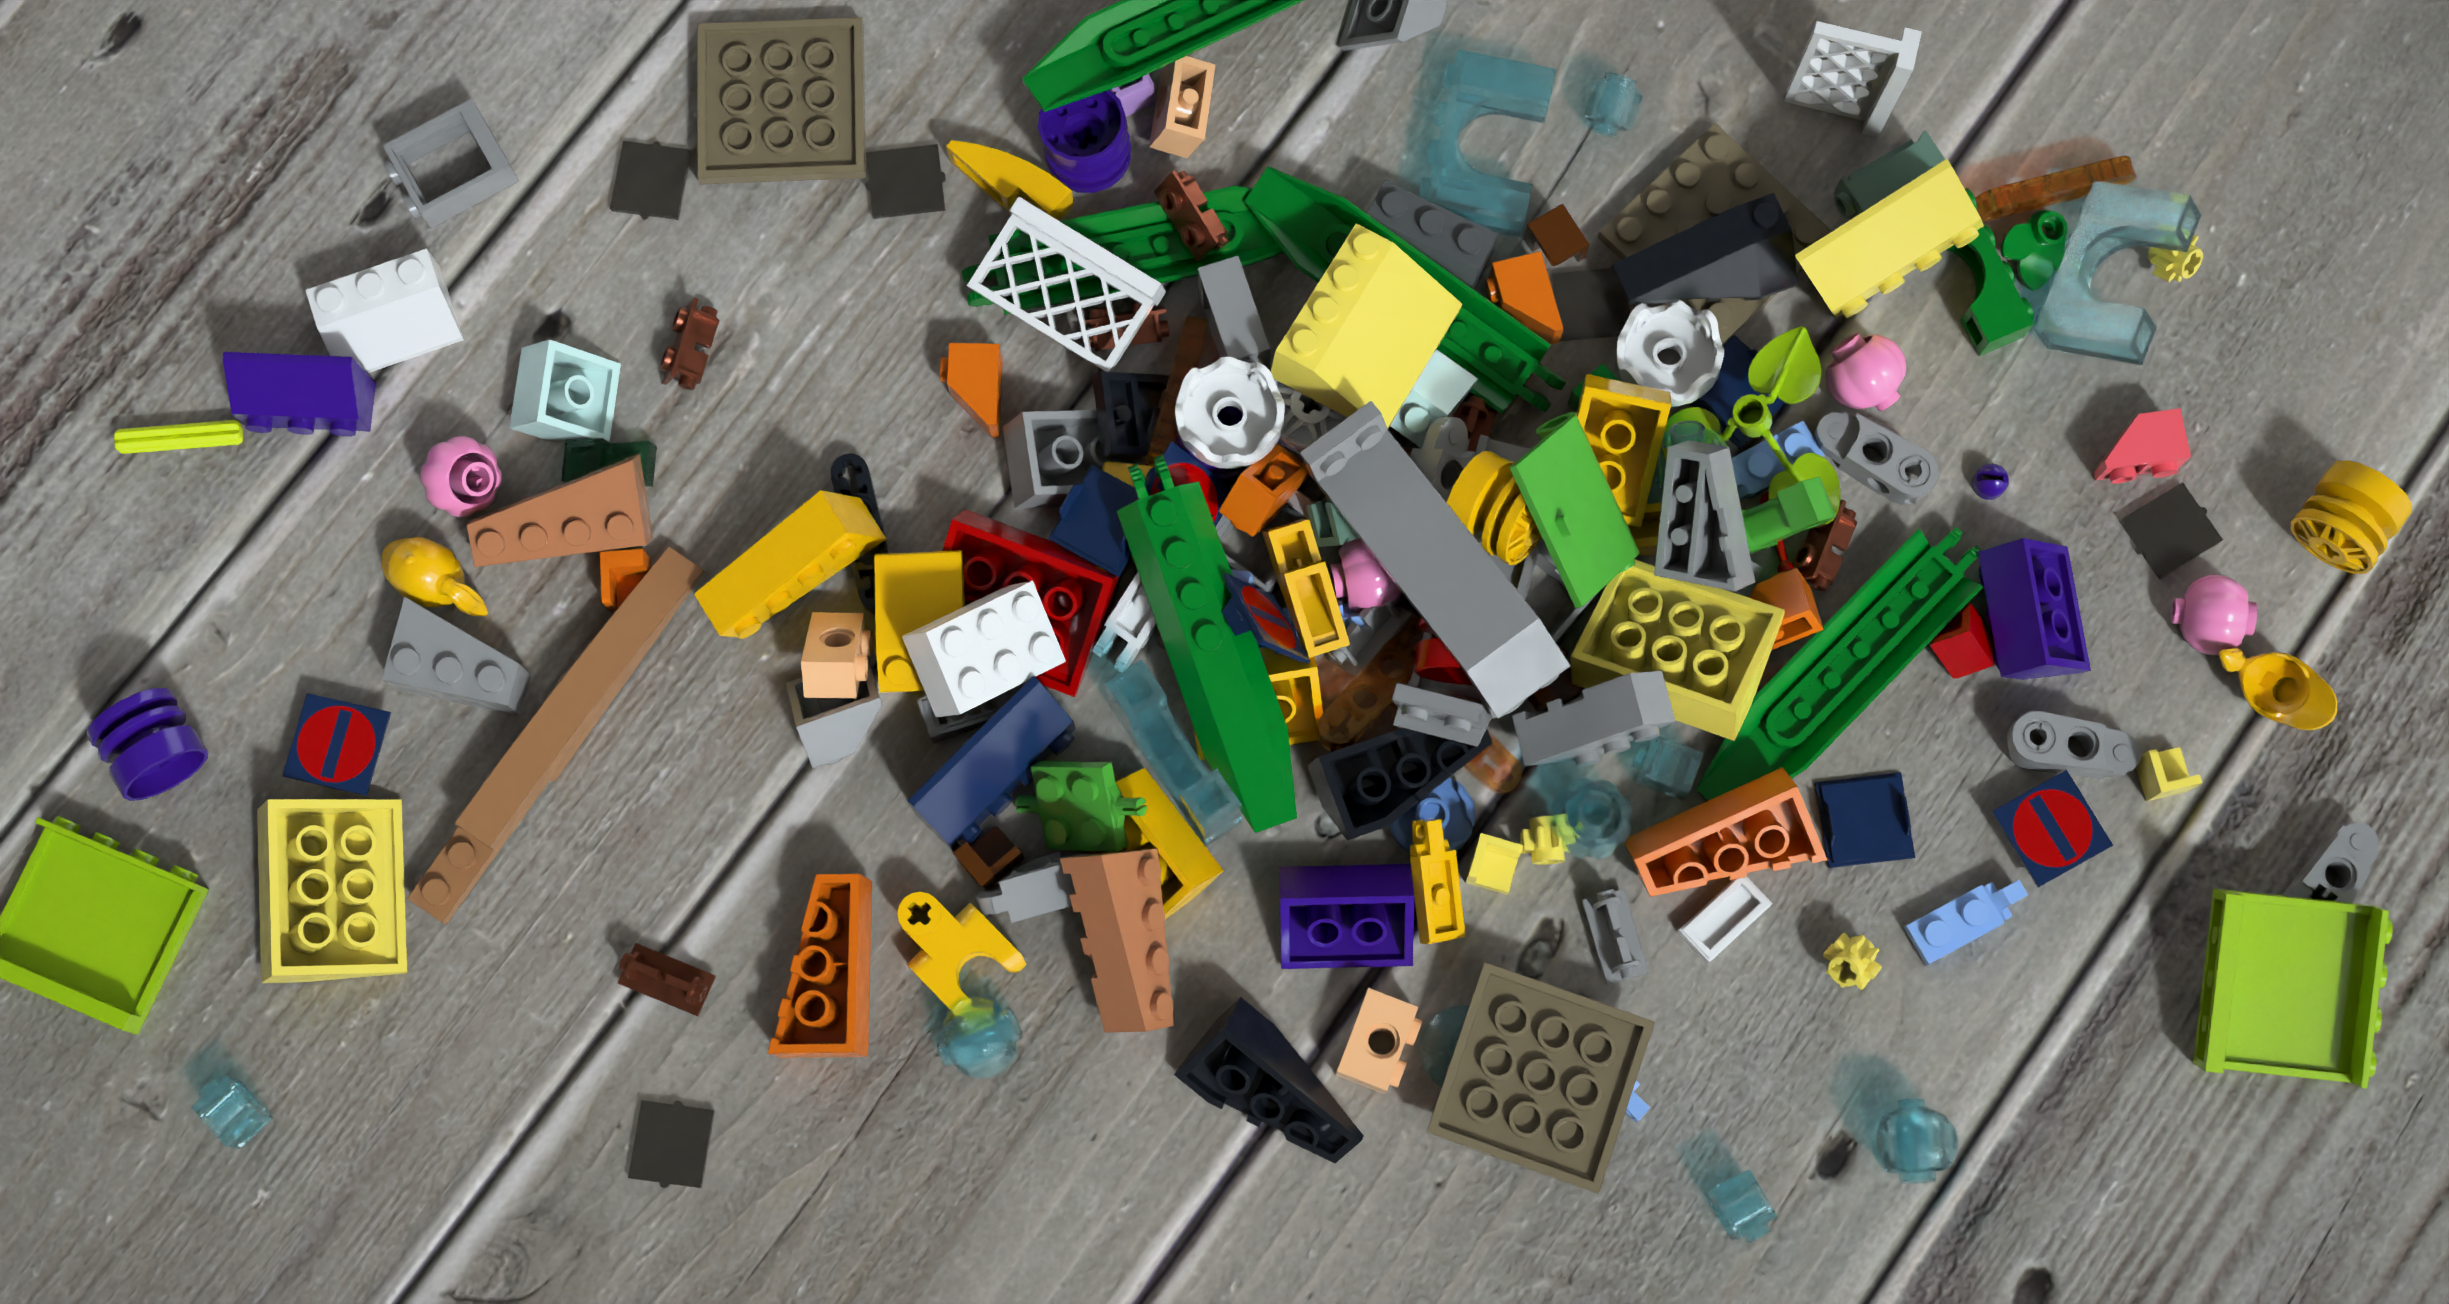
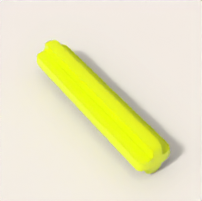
[114,420,244,454]

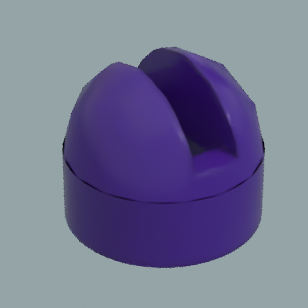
[1972,463,2009,500]

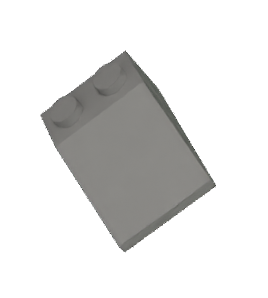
[1002,410,1147,508]

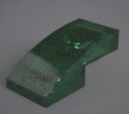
[561,438,657,487]

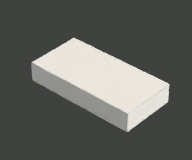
[1677,877,1773,964]

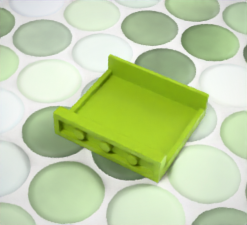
[0,816,209,1035]
[2193,888,2393,1089]

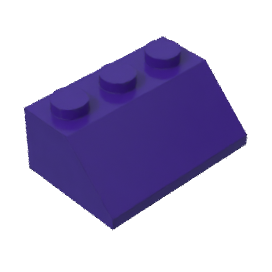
[223,352,376,436]
[1978,538,2091,680]
[1279,864,1414,969]

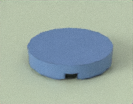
[1389,778,1476,855]

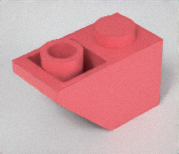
[2094,408,2191,484]

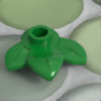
[2001,210,2077,291]

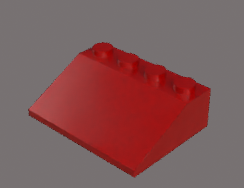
[942,509,1124,697]

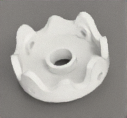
[1616,300,1724,407]
[1175,357,1285,469]

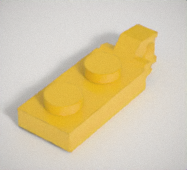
[1410,818,1466,944]

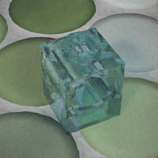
[1631,736,1704,800]
[191,1076,274,1149]
[1704,1169,1777,1244]

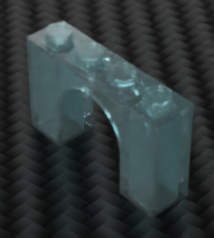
[1419,50,1556,238]
[2034,181,2201,365]
[1105,660,1242,847]

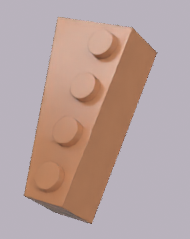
[467,453,653,567]
[1060,848,1174,1033]

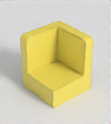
[2136,747,2202,802]
[1465,833,1523,895]

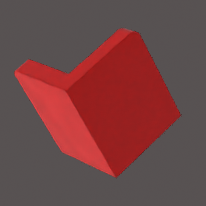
[1930,602,1994,679]

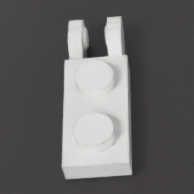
[1092,572,1157,673]

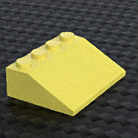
[1795,159,1984,318]
[1271,224,1462,429]
[1571,559,1785,741]
[257,799,407,983]

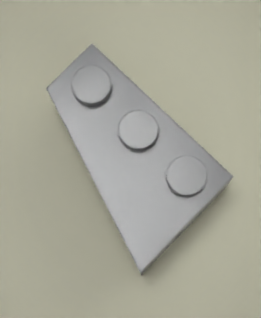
[1654,440,1755,591]
[381,597,531,716]
[1512,671,1676,767]

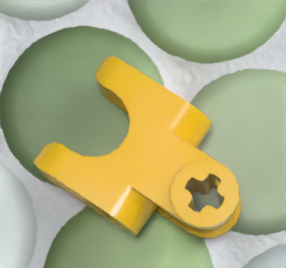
[897,892,1026,1023]

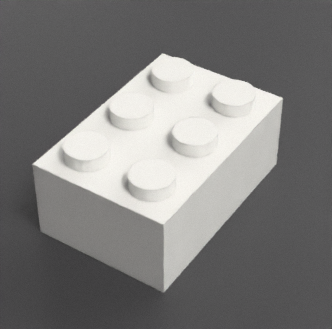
[902,581,1066,717]

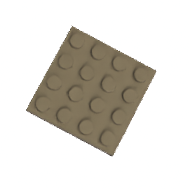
[697,17,866,185]
[1598,122,1832,346]
[1426,962,1655,1194]

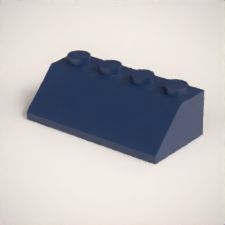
[908,676,1076,851]

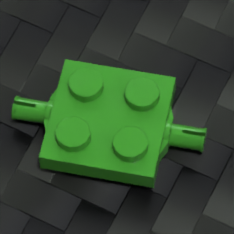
[1015,761,1147,852]

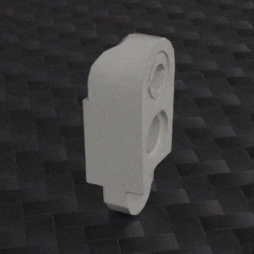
[1814,411,1939,505]
[1410,417,1476,502]
[2007,711,2142,779]
[2282,822,2380,903]
[975,850,1093,923]

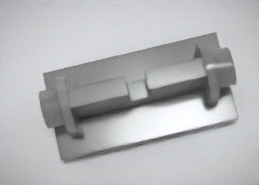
[1328,598,1413,679]
[1582,889,1649,985]

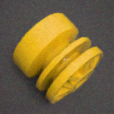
[1446,451,1541,565]
[2290,460,2412,574]

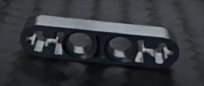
[830,453,889,615]

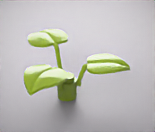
[1659,326,1841,524]

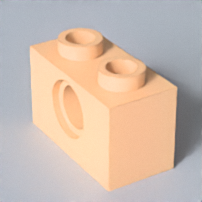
[1149,56,1216,159]
[801,612,873,698]
[1336,988,1422,1094]

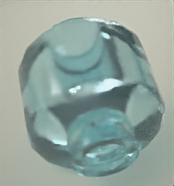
[1583,72,1643,138]

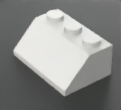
[305,248,464,373]

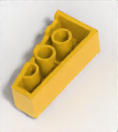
[694,490,887,639]

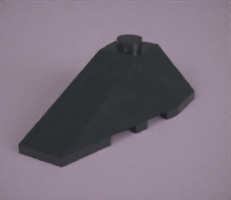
[1611,193,1798,304]
[1307,728,1493,841]
[1174,997,1364,1163]

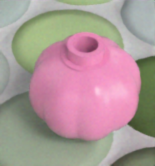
[1826,332,1906,411]
[420,436,502,518]
[1330,538,1402,613]
[2171,575,2257,655]

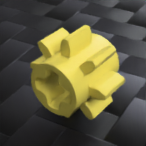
[2148,229,2203,283]
[1520,816,1574,865]
[1823,933,1882,990]

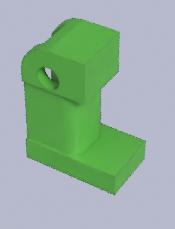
[1741,477,1836,554]

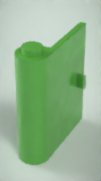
[1509,412,1640,608]

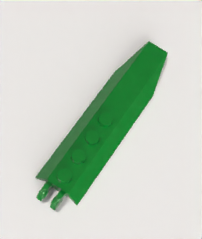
[1022,0,1305,112]
[1245,166,1566,414]
[962,186,1284,315]
[1117,455,1297,833]
[1696,527,1983,801]

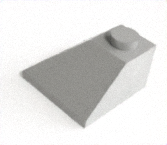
[1339,0,1448,51]
[786,656,882,768]

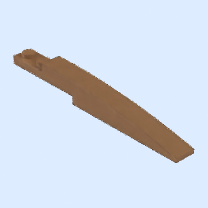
[407,547,705,925]

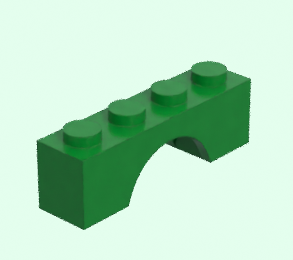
[1946,177,2034,356]

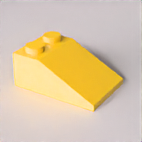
[1576,374,1671,527]
[874,550,965,693]

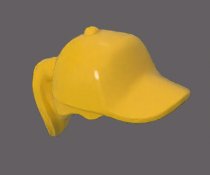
[381,537,488,616]
[2219,648,2337,730]

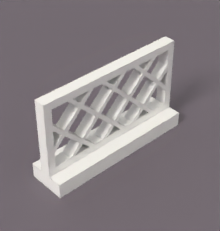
[1784,21,1922,138]
[967,197,1166,372]

